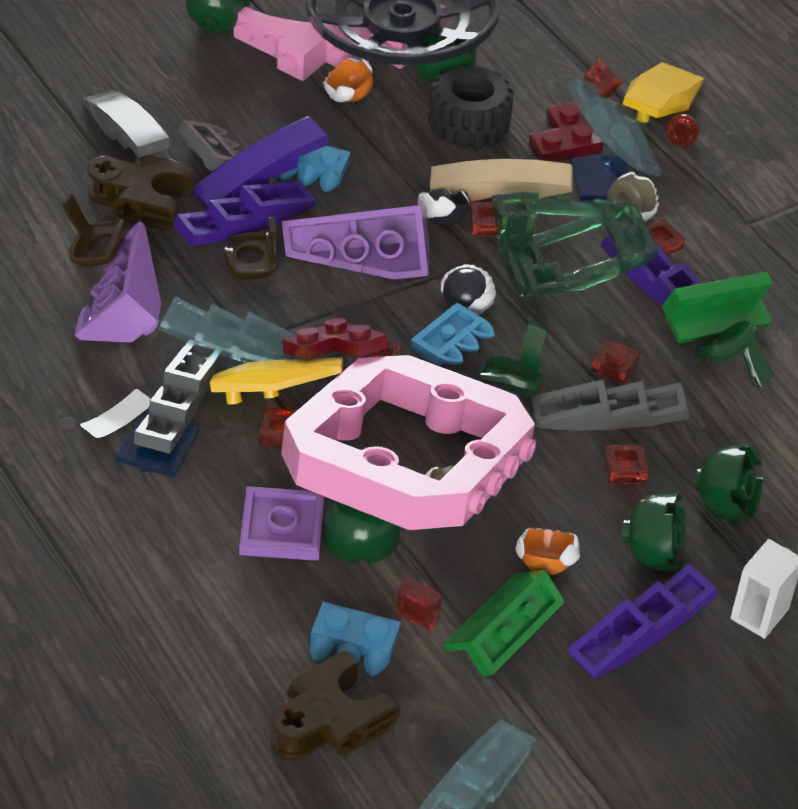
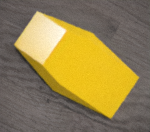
[623,62,704,123]
[210,357,344,404]

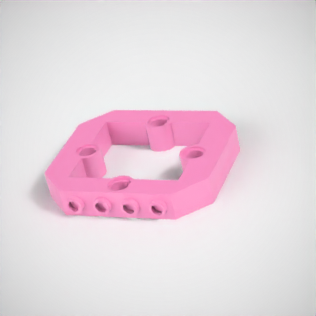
[281,355,536,530]

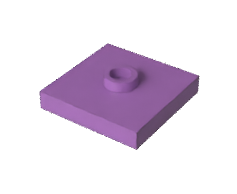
[239,486,324,561]

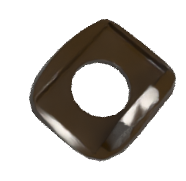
[61,194,127,267]
[224,217,279,279]

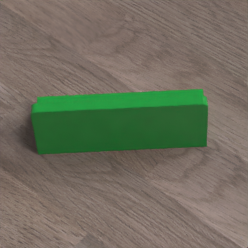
[662,272,773,343]
[443,570,565,676]

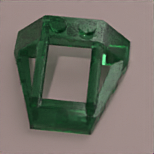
[492,191,658,297]

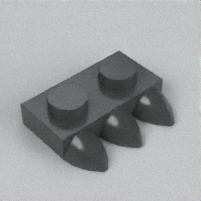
[177,120,240,172]

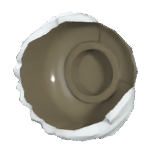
[607,172,659,225]

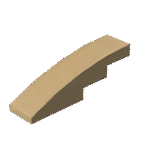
[430,159,573,205]

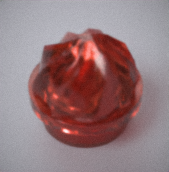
[667,114,700,147]

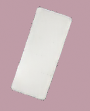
[81,389,151,438]

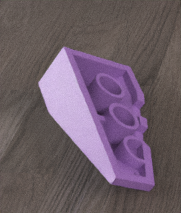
[282,205,430,280]
[75,221,161,343]

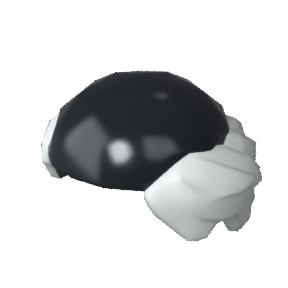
[418,188,470,226]
[440,264,496,315]

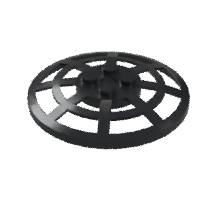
[306,0,500,65]

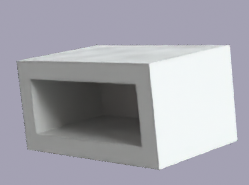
[730,539,798,639]

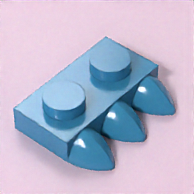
[276,146,351,192]
[410,302,495,367]
[310,602,401,677]

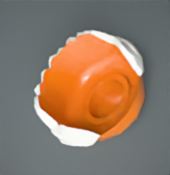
[323,58,373,102]
[515,528,580,575]

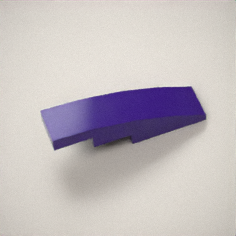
[193,116,328,209]
[173,181,316,247]
[600,224,702,306]
[566,563,718,680]

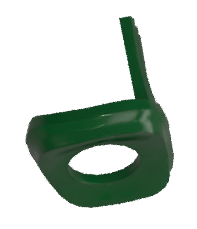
[694,321,773,387]
[478,322,547,396]

